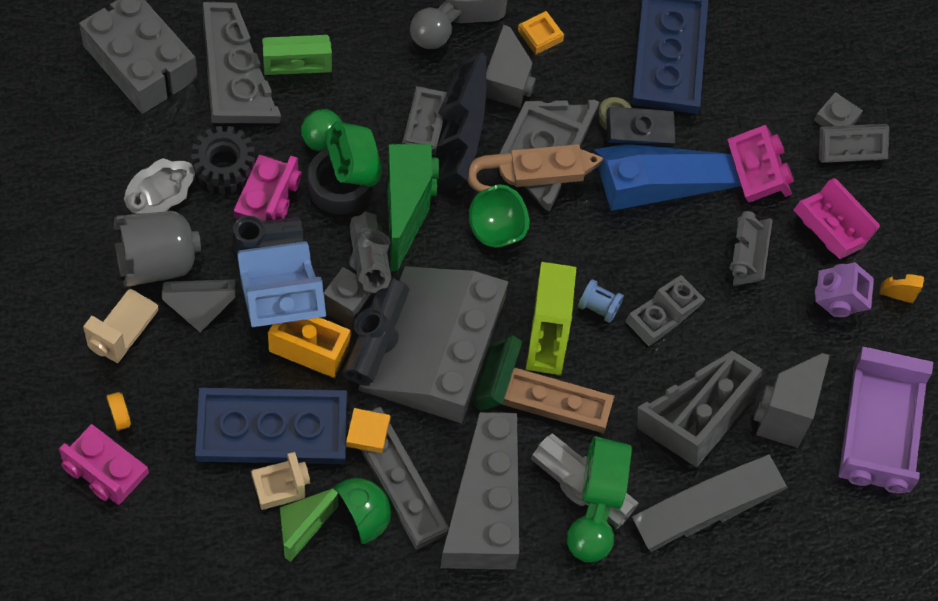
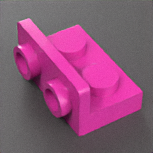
[727,125,794,202]
[234,155,302,221]
[59,424,149,505]

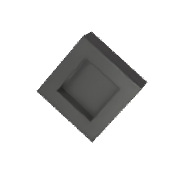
[814,92,863,127]

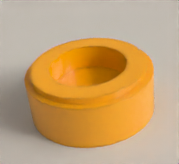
[107,392,131,431]

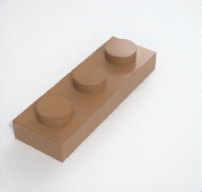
[502,368,614,434]

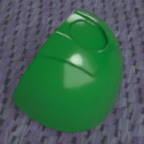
[469,185,530,248]
[332,478,391,544]

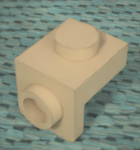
[251,452,310,510]

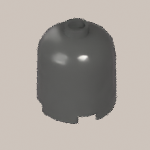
[114,211,201,287]

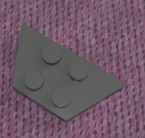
[500,100,599,211]

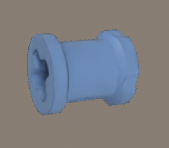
[578,279,624,323]

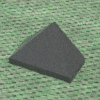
[162,280,236,332]

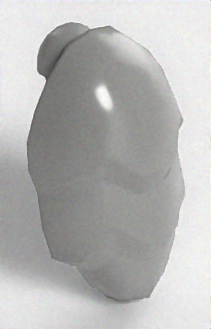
[124,158,195,214]

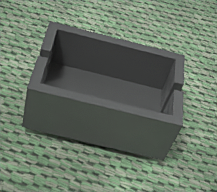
[79,0,198,114]

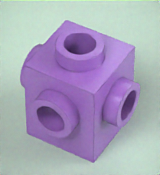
[815,262,874,317]

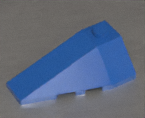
[593,144,741,211]

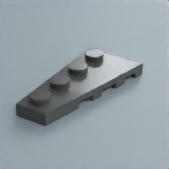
[202,2,281,124]

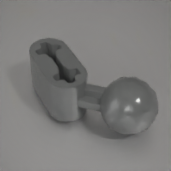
[410,0,507,49]

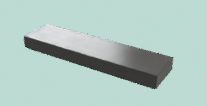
[348,407,449,550]

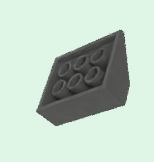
[358,266,508,424]

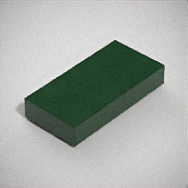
[472,335,522,411]

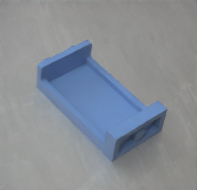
[237,241,326,327]

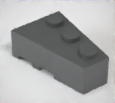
[637,351,762,467]

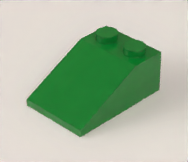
[387,144,439,271]

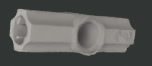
[531,433,638,529]

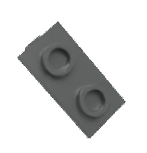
[730,211,772,286]

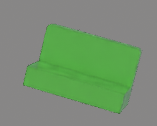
[262,35,332,75]

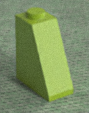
[526,262,576,375]

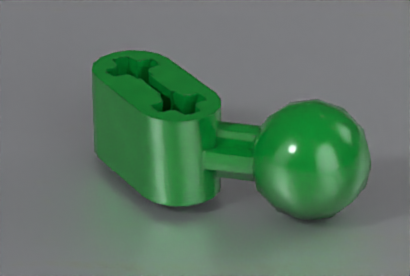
[301,109,382,187]
[567,436,632,563]

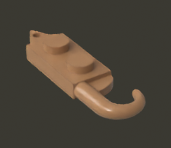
[467,144,603,192]

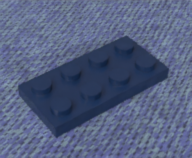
[632,0,708,114]
[195,388,347,464]

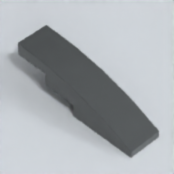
[632,455,788,552]

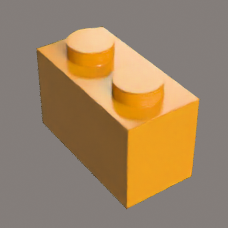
[268,317,350,378]

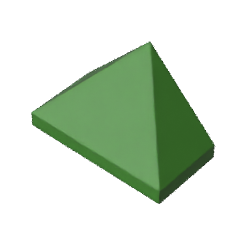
[280,489,339,562]

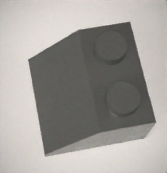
[753,353,830,448]

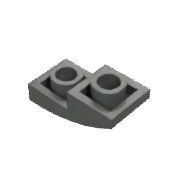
[625,275,705,346]

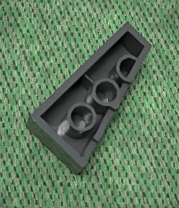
[440,412,519,569]

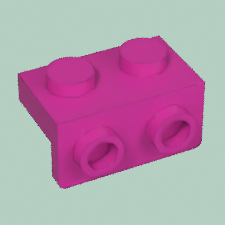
[794,178,880,259]

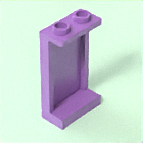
[838,347,933,494]

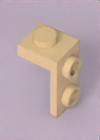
[83,289,158,363]

